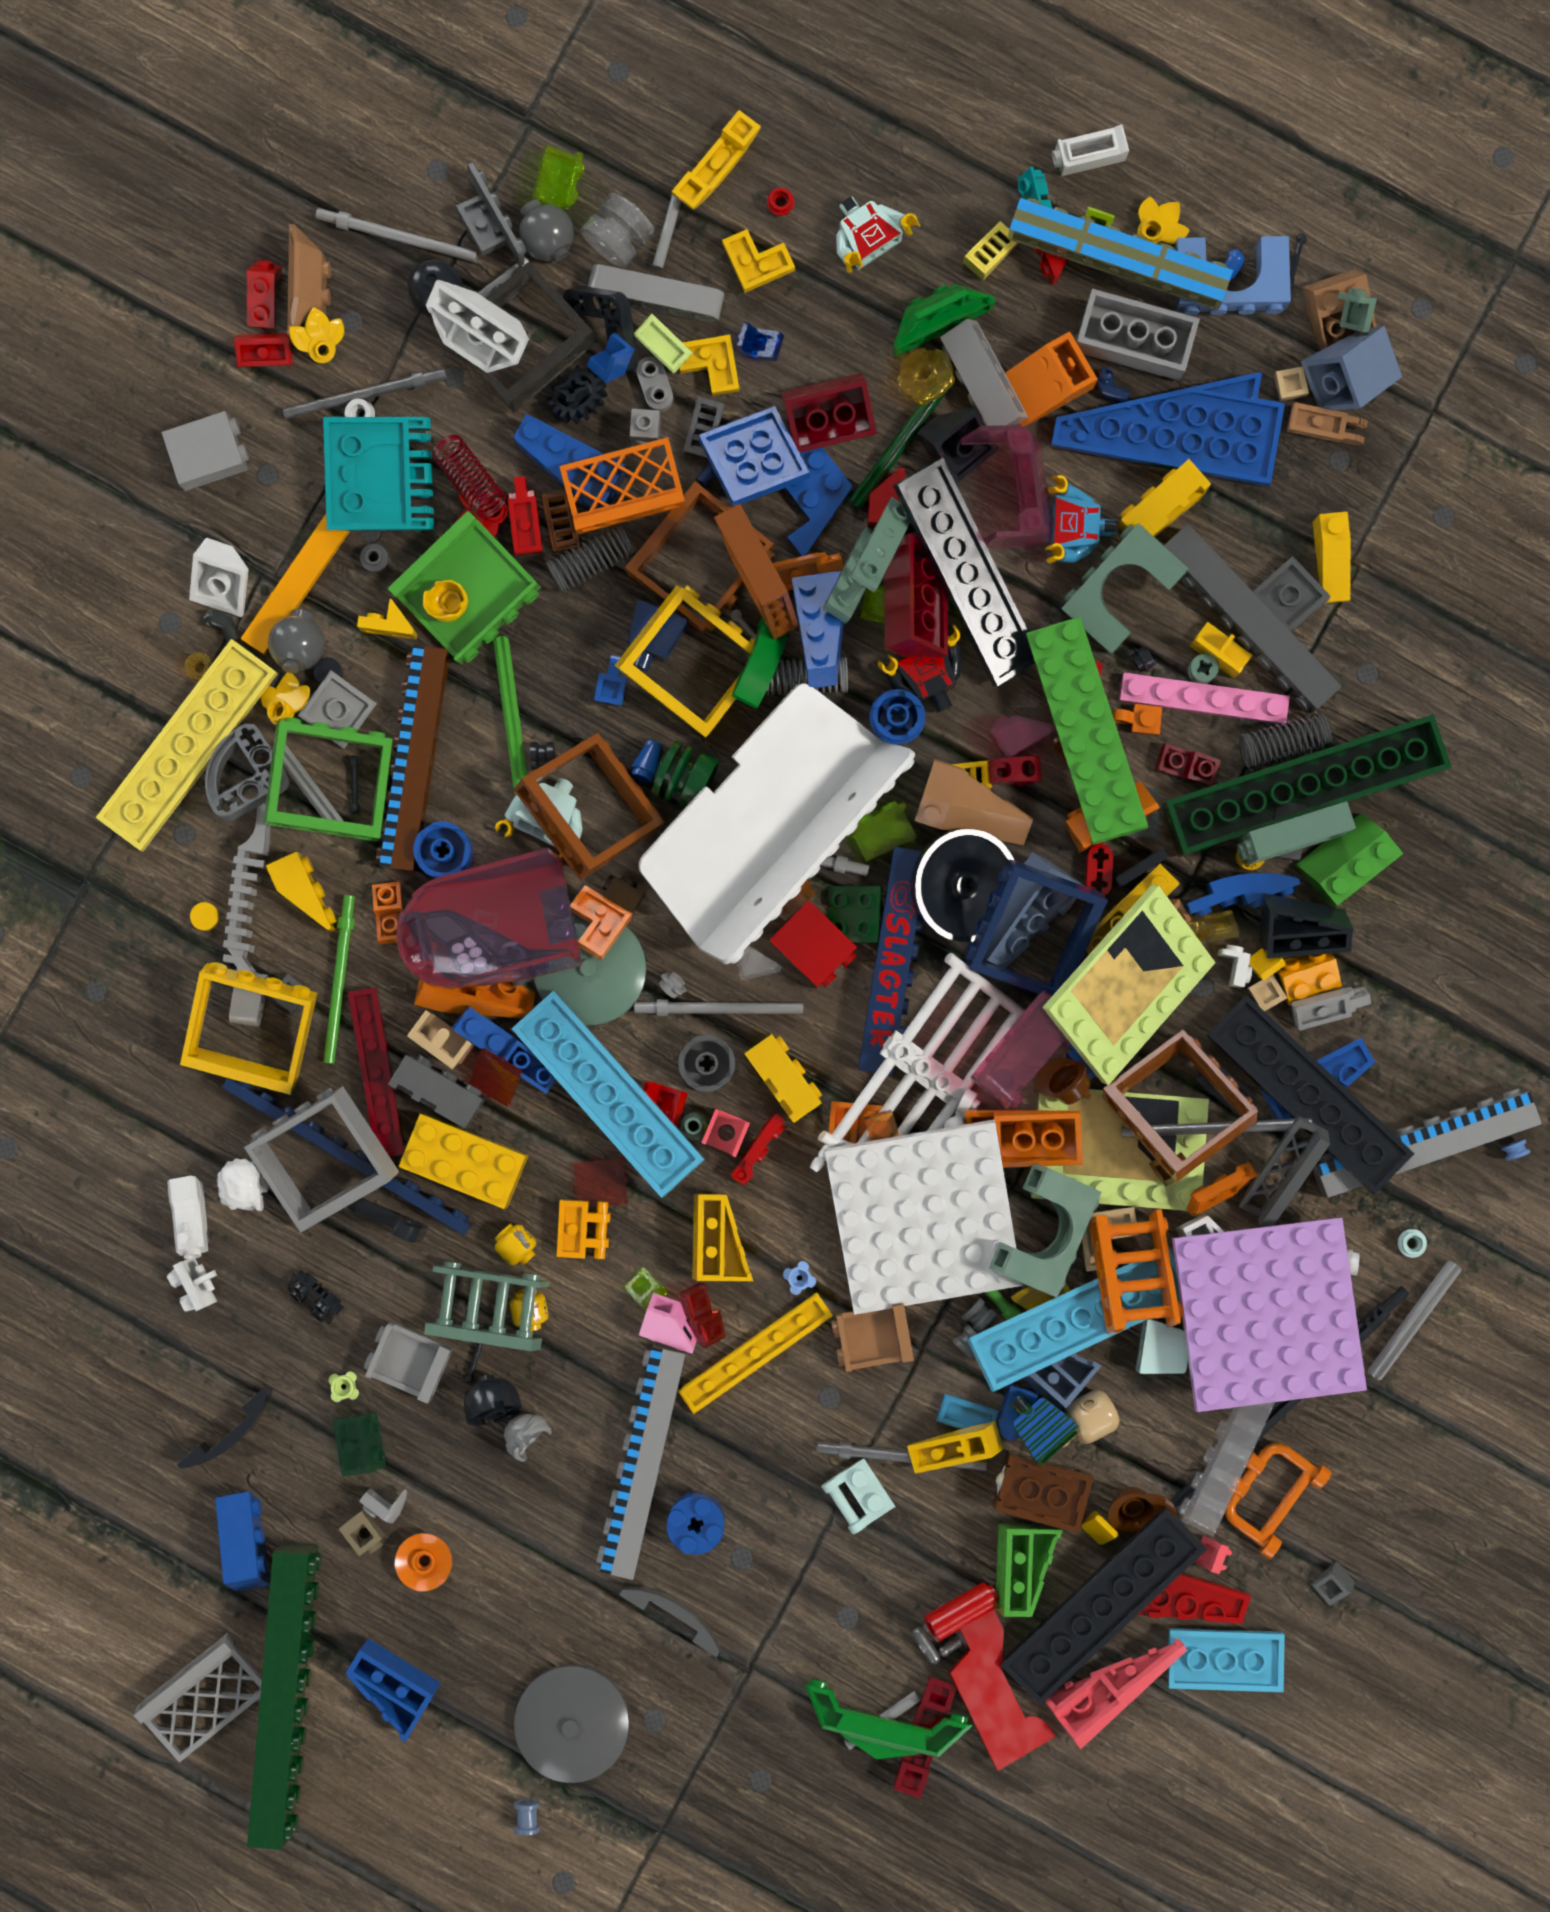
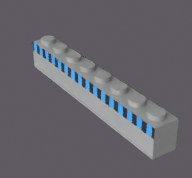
[1312,1088,1542,1198]
[596,1344,686,1580]

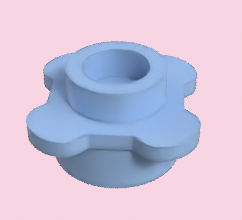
[783,1261,816,1295]

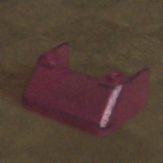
[961,425,1053,548]
[970,990,1071,1111]

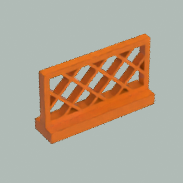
[559,437,686,534]

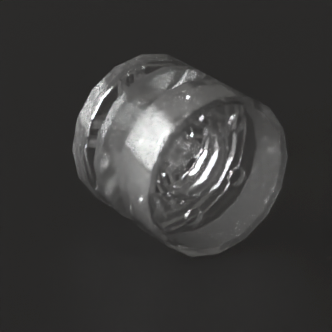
[580,192,655,269]

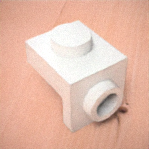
[1217,945,1252,989]

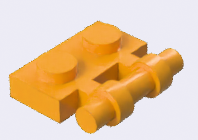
[557,1199,611,1259]

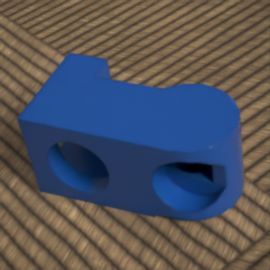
[997,1384,1038,1440]

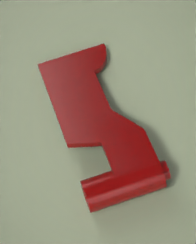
[923,1582,1056,1771]

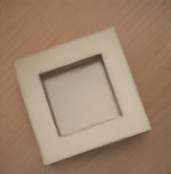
[1274,366,1309,401]
[1247,975,1287,1011]

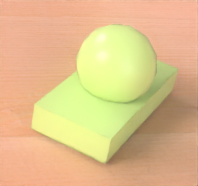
[634,314,693,374]

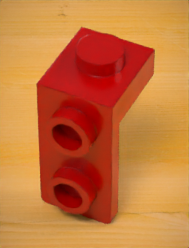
[247,260,282,329]

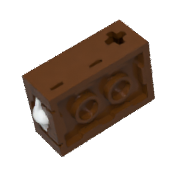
[992,1450,1094,1534]

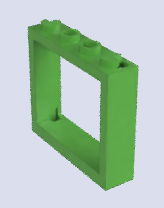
[263,717,393,842]

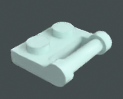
[821,1458,895,1535]

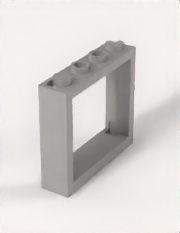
[244,1086,399,1233]

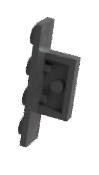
[456,162,526,267]

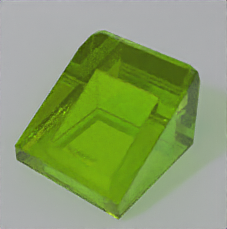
[624,1267,668,1310]

